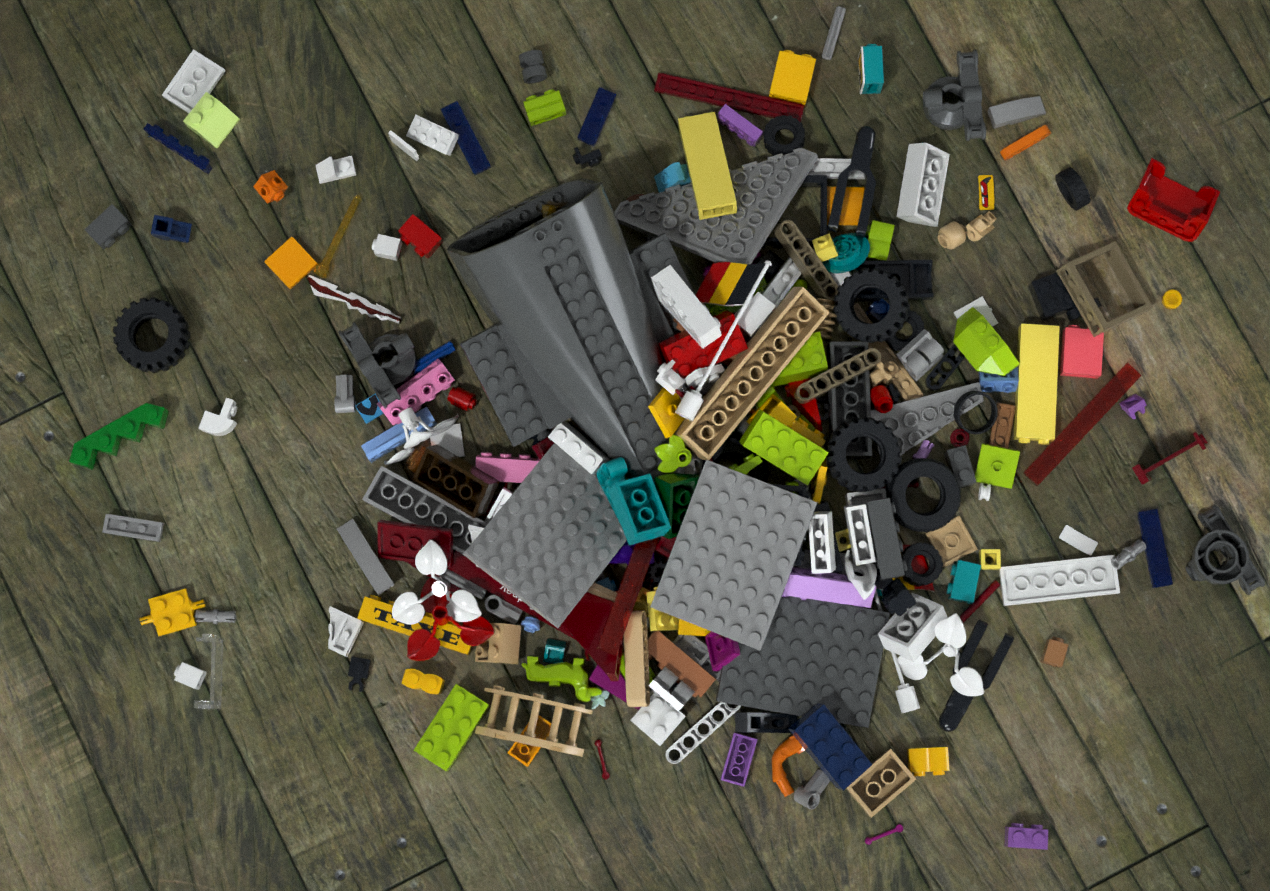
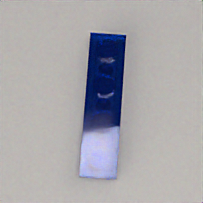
[440,101,491,176]
[143,123,212,174]
[1137,509,1173,589]

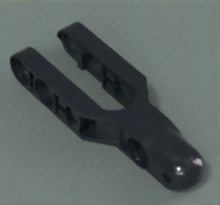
[827,126,876,238]
[938,619,1014,732]

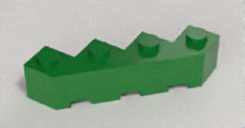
[69,403,169,470]

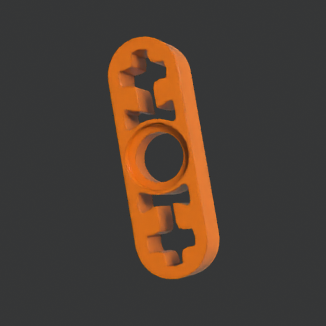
[1000,125,1051,161]

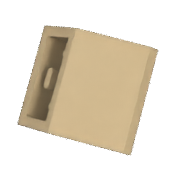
[475,623,521,665]

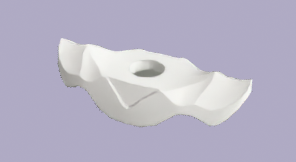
[844,550,877,600]

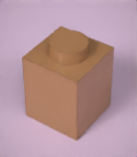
[1040,637,1068,668]

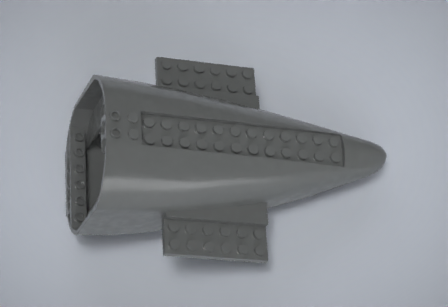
[447,178,694,484]

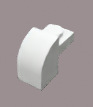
[199,398,238,436]

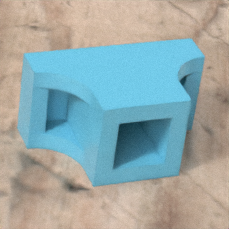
[654,162,691,193]

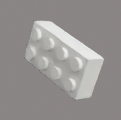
[406,114,459,156]

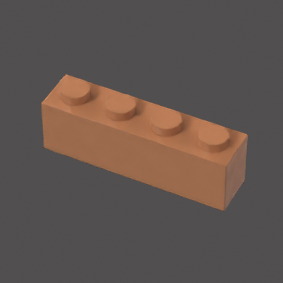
[648,631,716,698]

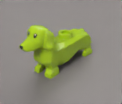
[521,656,602,703]

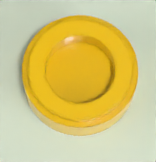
[1162,289,1182,309]

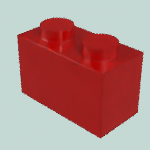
[398,214,443,259]

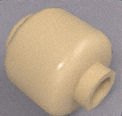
[938,221,966,249]

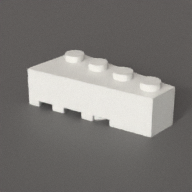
[651,265,722,349]

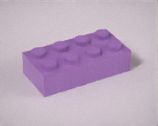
[718,104,763,147]
[720,733,758,787]

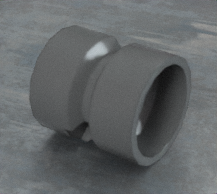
[519,50,547,84]

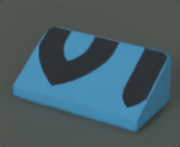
[355,393,384,424]

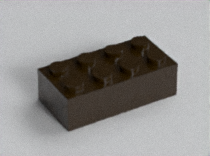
[412,444,499,518]

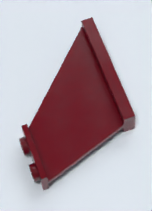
[1132,432,1208,485]
[562,592,628,681]

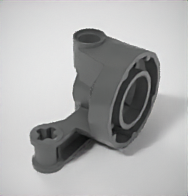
[923,49,986,141]
[338,322,418,409]
[1185,504,1265,595]

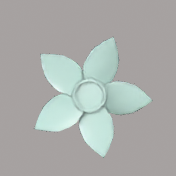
[591,686,609,709]

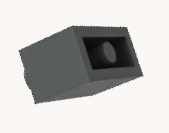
[84,204,131,249]
[944,445,976,489]

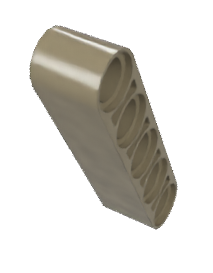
[774,220,838,300]
[794,348,881,404]

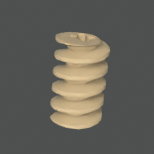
[813,298,837,340]

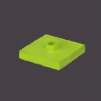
[975,443,1020,489]

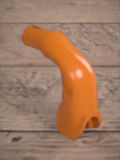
[772,735,805,797]

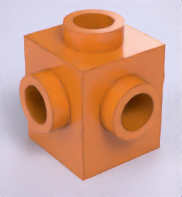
[253,170,288,204]

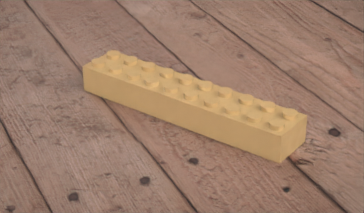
[674,287,830,460]

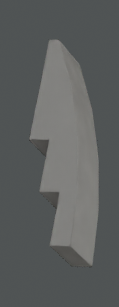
[337,519,395,595]
[672,635,721,681]

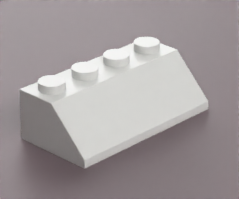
[897,143,950,227]

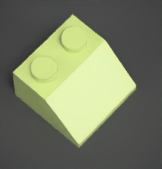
[183,92,240,148]

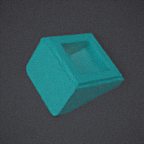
[543,639,566,664]

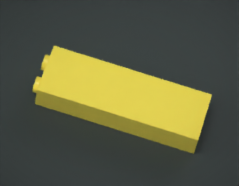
[678,112,737,220]
[1013,323,1060,445]

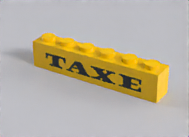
[357,595,472,655]

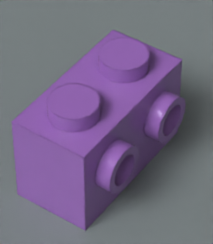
[1004,823,1048,850]

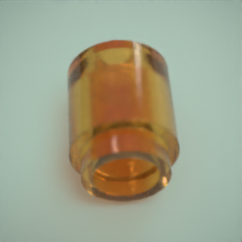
[406,445,426,473]

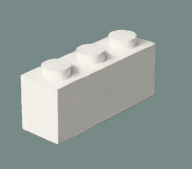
[548,421,610,474]
[844,503,876,566]
[809,511,836,574]

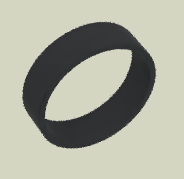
[954,391,998,434]

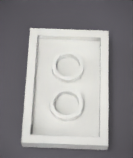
[162,49,225,113]

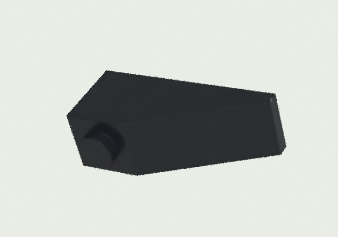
[735,712,797,733]

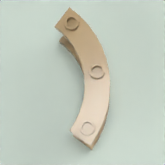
[475,685,593,757]

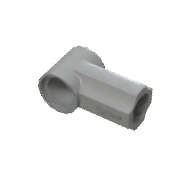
[334,375,356,413]
[485,595,523,625]
[794,769,830,809]

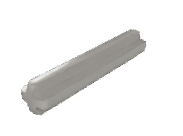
[822,6,846,60]
[438,569,486,599]

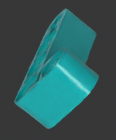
[597,457,628,524]

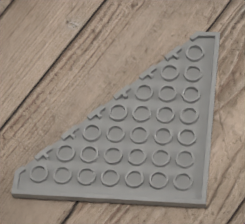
[614,148,818,264]

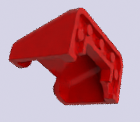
[1127,158,1220,242]

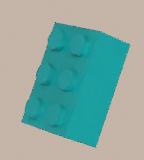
[609,474,671,545]

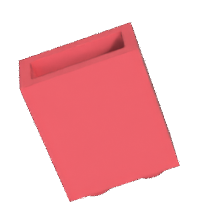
[1060,325,1104,379]

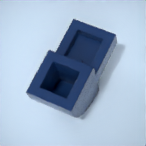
[151,215,192,243]

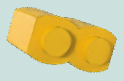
[402,669,445,695]
[907,747,950,776]

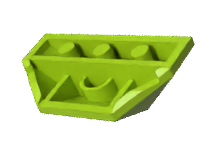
[953,307,1020,376]

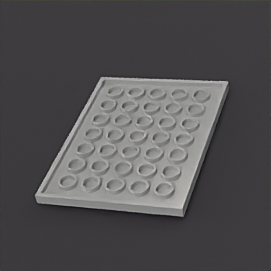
[463,443,627,628]
[650,460,818,651]

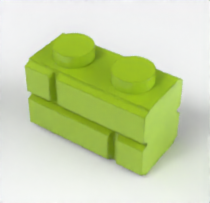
[523,89,566,126]

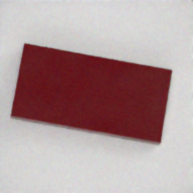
[377,520,453,568]

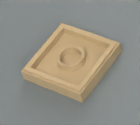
[925,516,978,568]

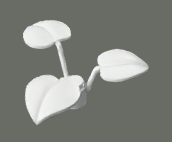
[384,407,459,465]
[392,540,482,625]
[897,613,985,696]

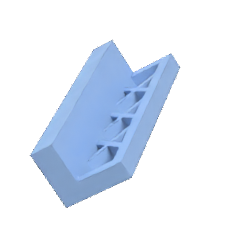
[361,407,437,463]

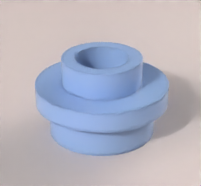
[521,617,540,633]

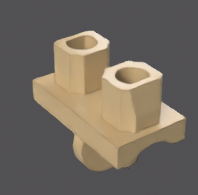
[966,211,997,241]
[869,361,898,388]

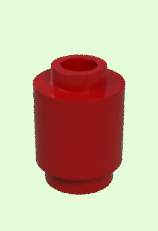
[870,385,893,413]
[447,387,477,412]

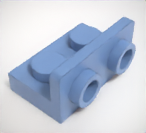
[978,367,1019,393]

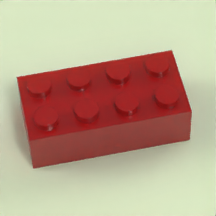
[658,310,748,379]

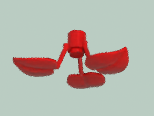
[407,578,494,661]

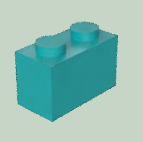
[946,560,981,604]

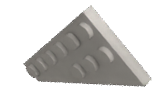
[871,382,984,457]

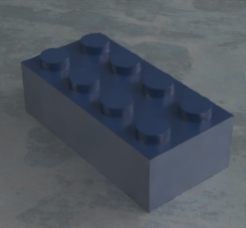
[788,703,872,791]

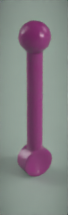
[865,825,903,845]

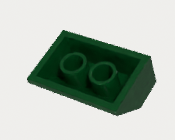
[655,473,700,539]

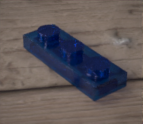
[577,87,616,147]

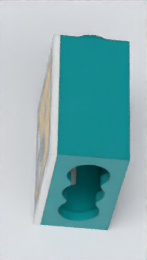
[858,44,884,94]

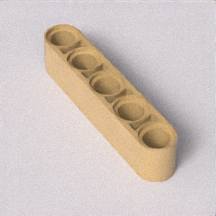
[623,610,650,707]

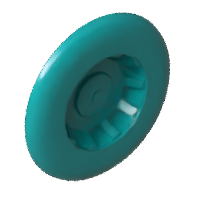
[822,233,870,274]

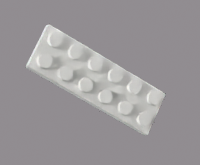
[999,555,1120,606]

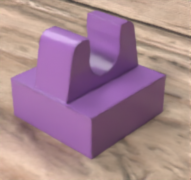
[1119,394,1147,419]

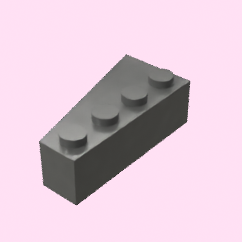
[865,498,907,581]

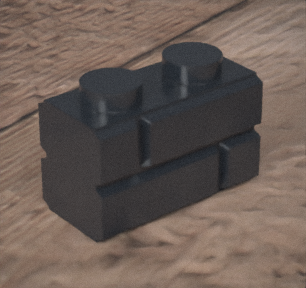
[881,578,916,616]

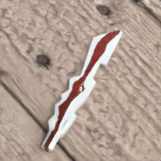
[308,275,402,324]

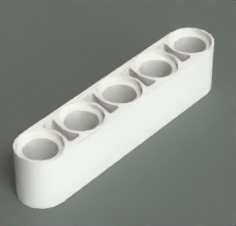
[665,702,741,764]

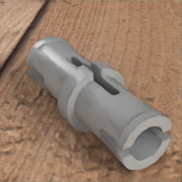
[1111,539,1146,569]
[195,609,236,624]

